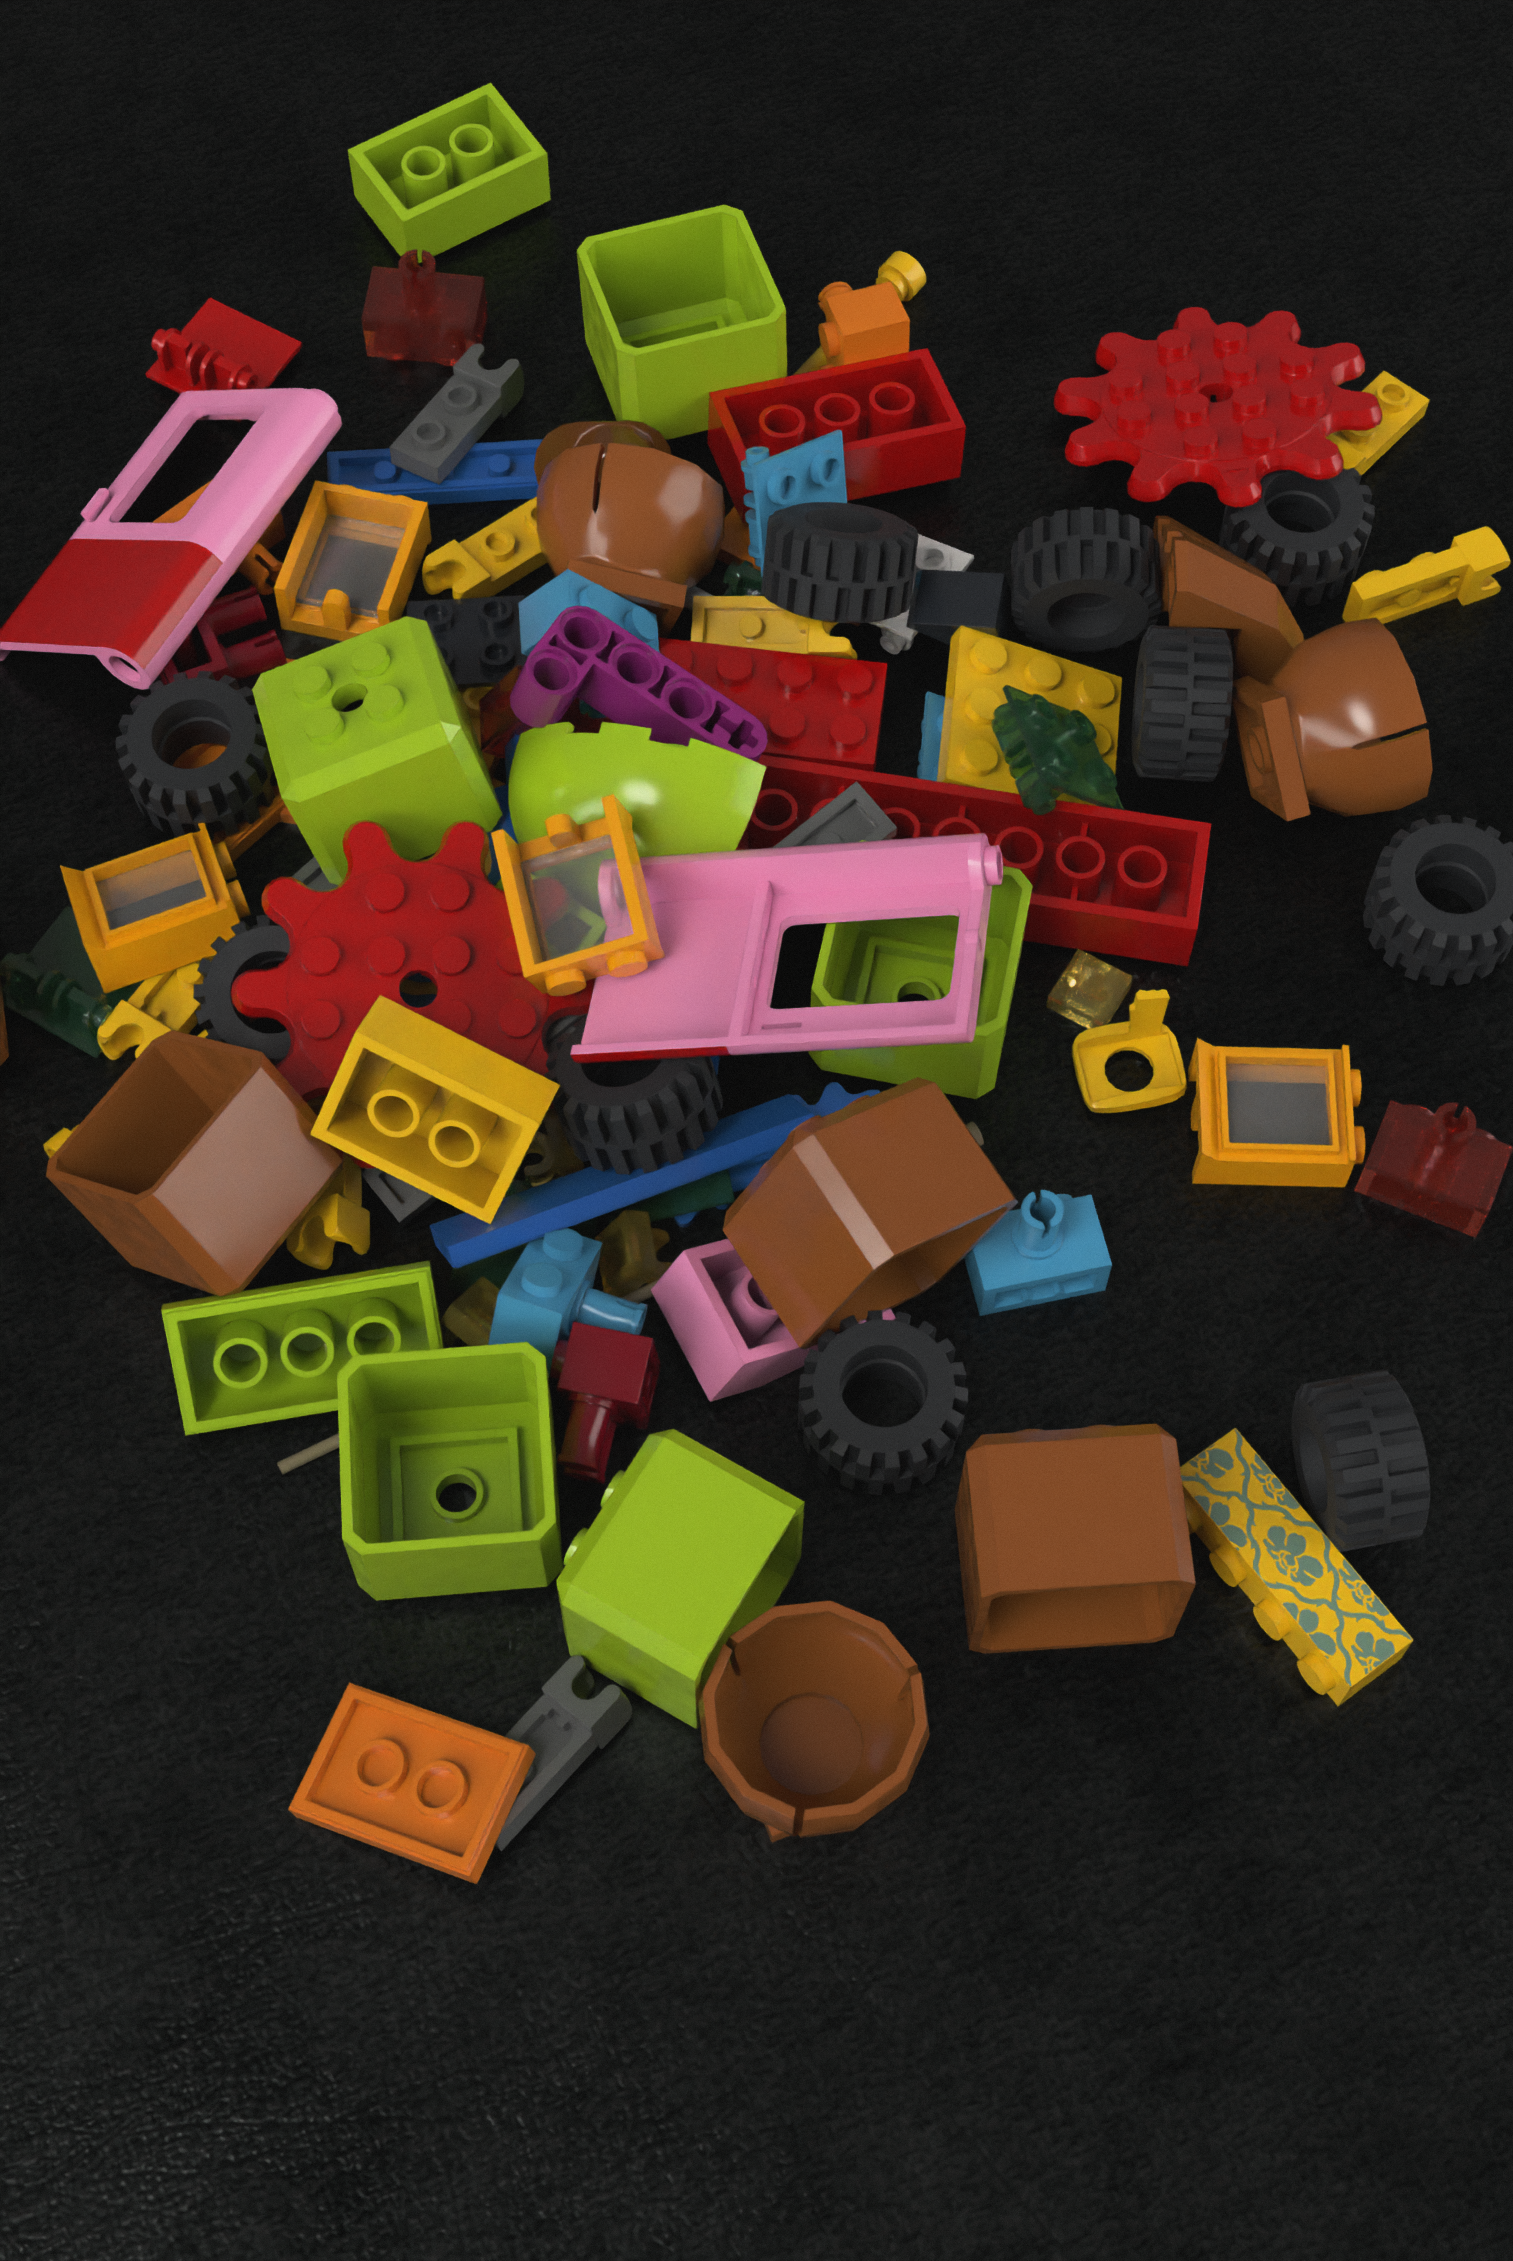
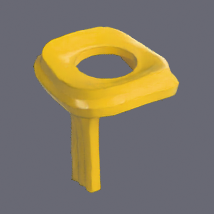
[1072,989,1187,1113]

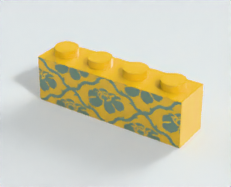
[1180,1428,1413,1706]

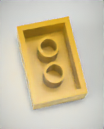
[310,995,560,1224]

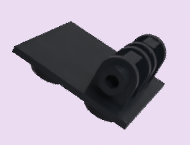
[407,595,528,689]

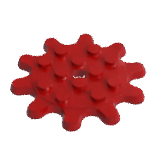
[1054,307,1383,507]
[231,820,596,1169]

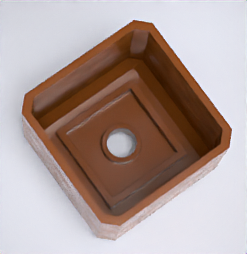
[46,1030,343,1297]
[723,1077,1018,1350]
[955,1424,1196,1654]

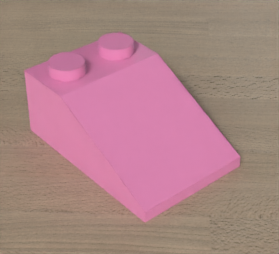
[651,1239,896,1402]

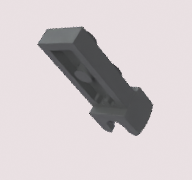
[389,344,524,485]
[495,1655,632,1851]

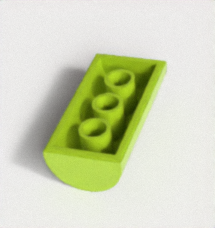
[161,1260,445,1435]

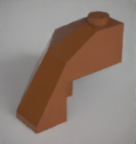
[1153,516,1306,683]

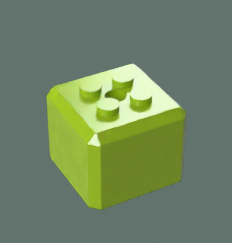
[577,205,787,440]
[252,616,502,885]
[808,840,1033,1099]
[337,1342,563,1601]
[556,1429,804,1729]

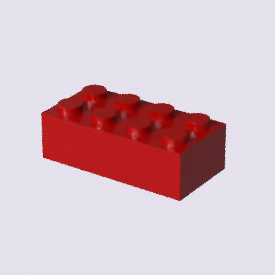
[708,348,966,523]
[658,637,888,772]

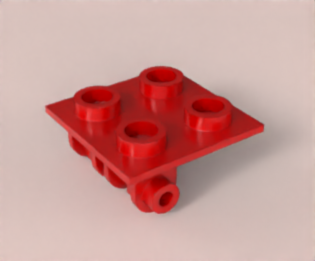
[146,298,303,423]

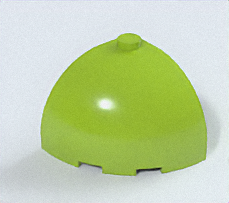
[508,722,766,920]

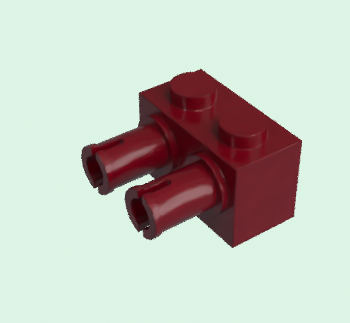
[159,585,287,685]
[550,1322,661,1484]

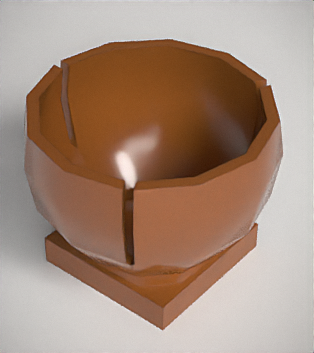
[537,443,725,638]
[1231,618,1433,821]
[698,1601,930,1842]

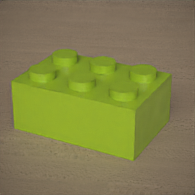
[348,83,551,268]

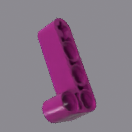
[510,605,768,762]

